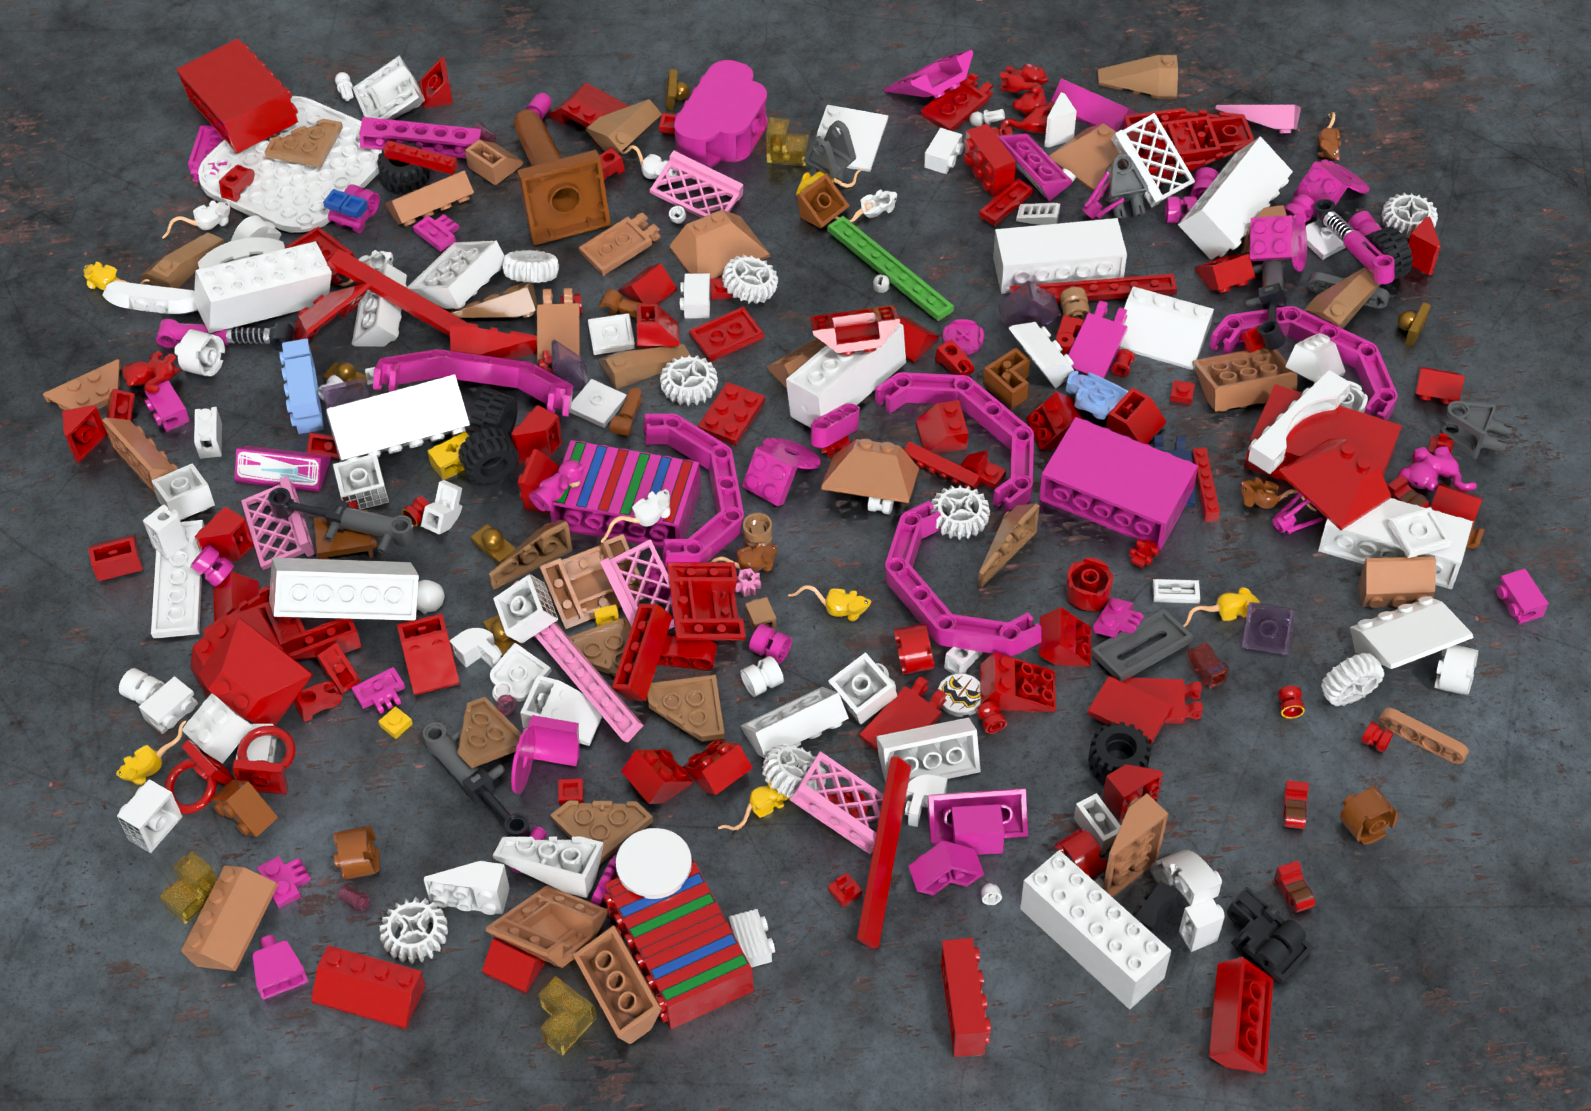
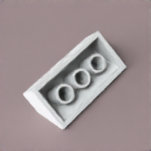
[352,263,407,347]
[741,687,848,758]
[877,717,981,783]

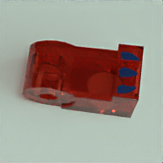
[1188,643,1229,689]

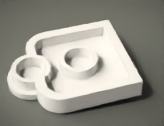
[490,643,552,704]

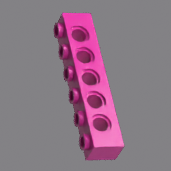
[359,117,481,158]

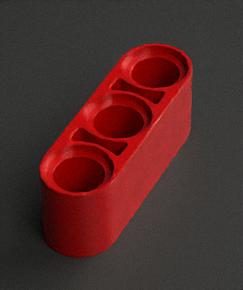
[657,635,717,670]

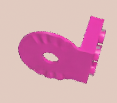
[1293,159,1370,205]
[1250,214,1307,272]
[742,438,821,506]
[511,715,580,794]

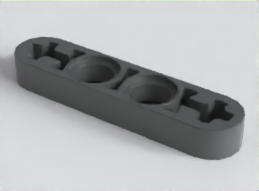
[1307,272,1390,308]

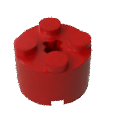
[1065,558,1113,612]
[894,624,935,675]
[1054,828,1107,879]

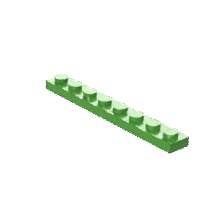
[828,216,954,321]

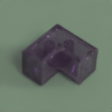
[998,280,1061,327]

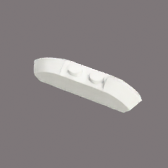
[103,281,198,315]

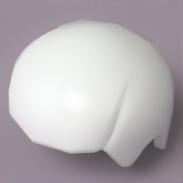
[416,580,445,614]

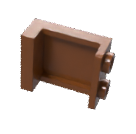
[314,510,378,560]

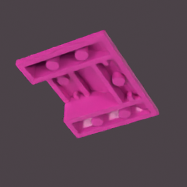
[884,49,973,98]

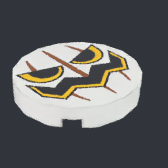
[938,674,981,717]

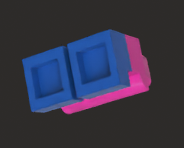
[323,189,369,234]

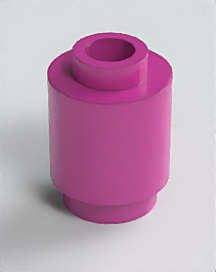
[526,93,552,119]

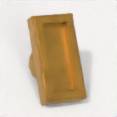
[665,69,690,111]
[1398,302,1431,346]
[323,362,367,396]
[470,524,516,565]
[483,615,523,657]

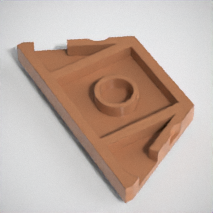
[43,359,121,410]

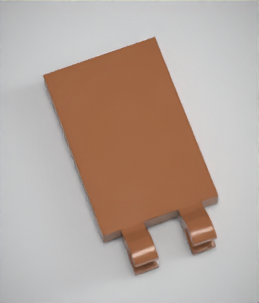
[579,213,661,276]
[537,288,580,366]

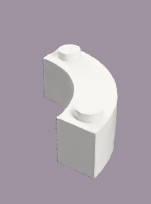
[198,237,285,269]
[1150,850,1222,907]

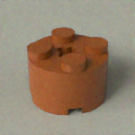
[1340,786,1399,844]
[334,826,380,880]

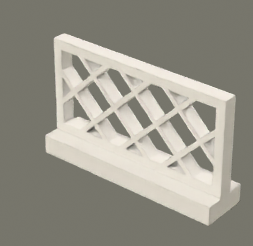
[1111,113,1195,208]

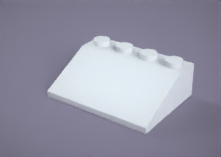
[407,241,505,309]
[1119,287,1214,370]
[1350,596,1473,669]

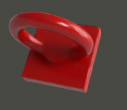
[233,726,296,795]
[164,740,236,814]

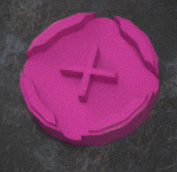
[942,319,984,355]

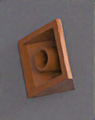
[797,173,849,228]

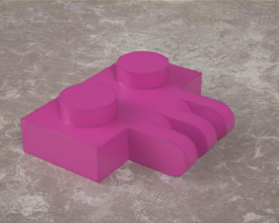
[413,215,459,252]
[1093,598,1144,638]
[352,667,405,714]
[591,855,618,906]
[257,856,311,909]

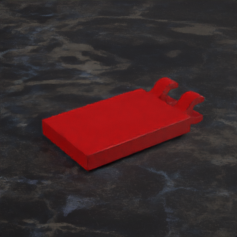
[921,73,993,131]
[285,227,354,285]
[859,676,947,752]
[1113,677,1203,724]

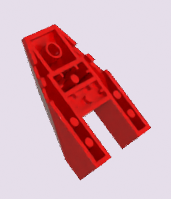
[1122,108,1254,185]
[203,585,362,660]

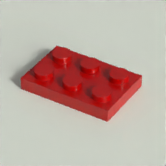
[697,382,765,446]

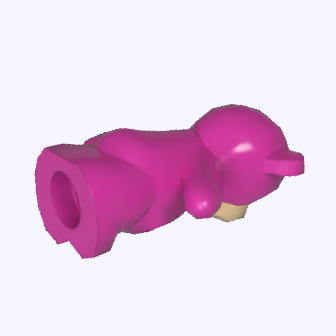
[529,460,585,511]

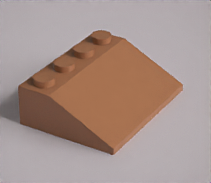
[1193,347,1297,412]
[1103,794,1168,898]

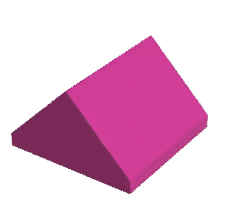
[951,804,1004,855]

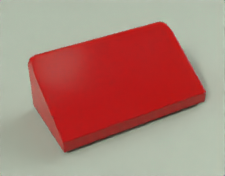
[106,388,135,432]
[306,433,339,459]

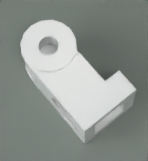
[944,647,983,674]

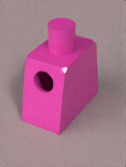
[253,935,309,1000]

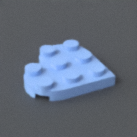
[1065,371,1128,419]

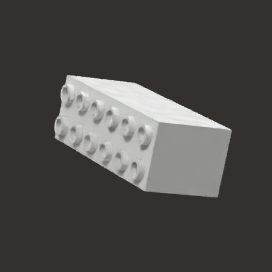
[1178,136,1293,260]
[993,218,1127,294]
[194,241,332,333]
[786,324,906,428]
[326,375,470,463]
[1318,498,1473,589]
[269,558,419,620]
[1020,850,1171,1010]

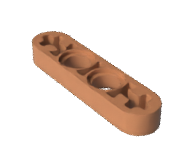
[1378,707,1469,764]

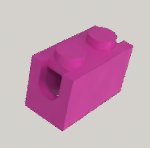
[144,380,190,432]
[1496,569,1549,624]

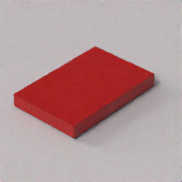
[689,307,764,362]
[1087,676,1173,744]

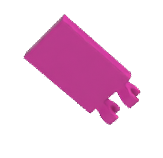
[188,126,227,182]
[1068,301,1128,379]

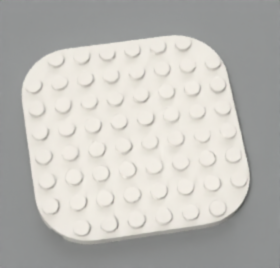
[198,96,382,233]

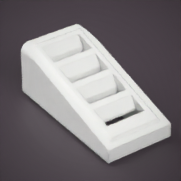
[1016,203,1060,225]

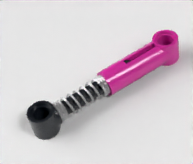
[1314,199,1395,284]
[156,319,294,351]

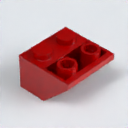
[636,304,680,348]
[1106,387,1166,444]
[1026,391,1082,451]
[511,405,563,463]
[518,449,560,515]
[194,507,254,562]
[88,534,143,582]
[1039,607,1092,667]
[682,740,753,795]
[621,749,694,804]
[1102,764,1163,822]

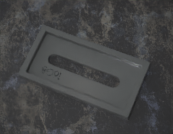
[1091,609,1193,682]

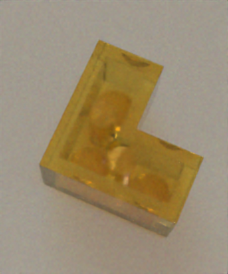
[766,117,809,166]
[160,851,217,925]
[539,976,596,1056]

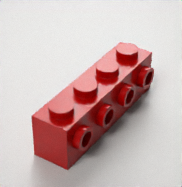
[612,604,673,701]

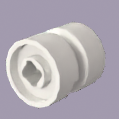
[740,656,784,697]
[119,668,164,704]

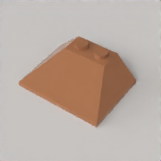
[1049,123,1127,198]
[670,209,770,279]
[821,439,919,503]
[539,534,645,630]
[486,885,608,968]

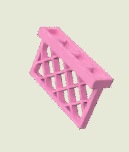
[650,150,743,218]
[241,476,316,570]
[600,539,674,629]
[789,751,884,854]

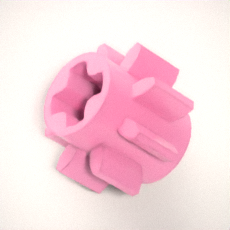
[735,568,761,597]

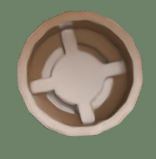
[1060,287,1091,321]
[743,513,773,549]

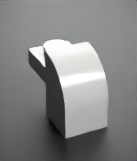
[231,215,281,241]
[421,480,463,534]
[449,628,502,669]
[905,774,948,827]

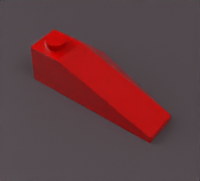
[449,323,537,360]

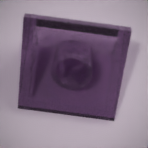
[551,339,588,391]
[1241,602,1296,655]

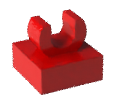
[1240,325,1265,353]
[1428,433,1454,455]
[828,873,862,908]

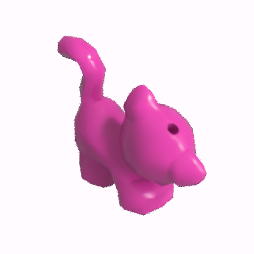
[1398,446,1477,491]

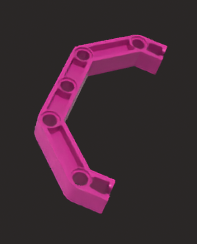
[1209,306,1398,420]
[373,350,573,416]
[875,372,1034,514]
[643,414,744,571]
[885,501,1041,656]

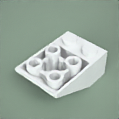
[520,675,602,746]
[424,861,510,915]

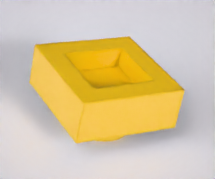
[594,604,619,627]
[378,706,413,739]

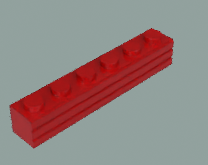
[383,141,458,175]
[904,441,981,491]
[1192,447,1220,522]

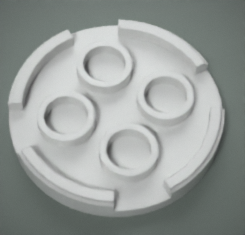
[616,828,692,899]

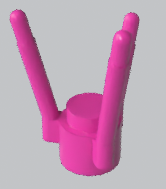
[1082,172,1124,220]
[1272,493,1323,535]

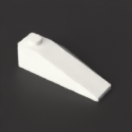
[493,836,604,898]

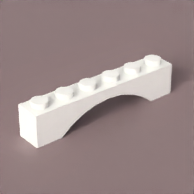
[1248,370,1351,474]

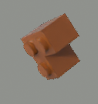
[983,348,1030,410]
[211,780,278,837]

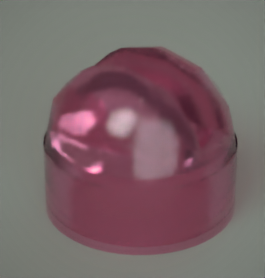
[497,695,516,715]

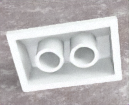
[1009,322,1074,389]
[1285,333,1345,382]

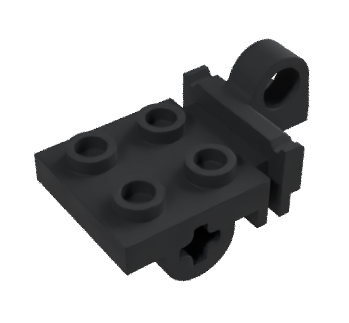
[1227,887,1314,984]

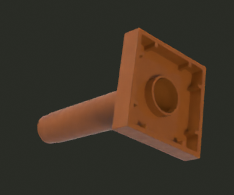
[514,110,611,246]

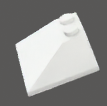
[353,56,425,120]
[817,105,888,172]

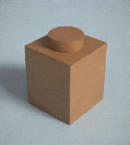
[745,597,777,634]

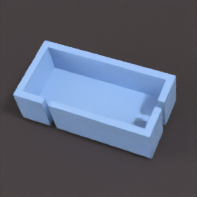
[279,338,324,434]

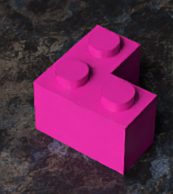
[909,840,984,896]

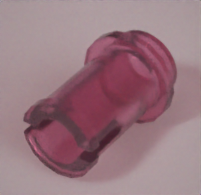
[472,122,497,143]
[337,884,370,911]

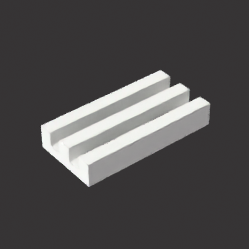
[1152,579,1200,603]

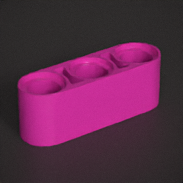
[810,403,860,448]

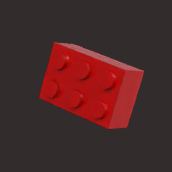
[963,123,1016,198]

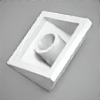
[1045,92,1077,148]

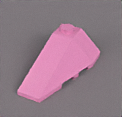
[1216,105,1301,134]

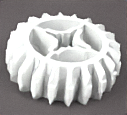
[1381,192,1438,241]
[503,250,559,283]
[722,254,778,304]
[660,354,718,407]
[931,485,990,540]
[1321,653,1384,707]
[762,744,827,798]
[380,897,448,964]

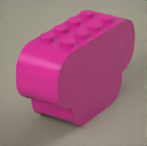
[674,60,768,168]

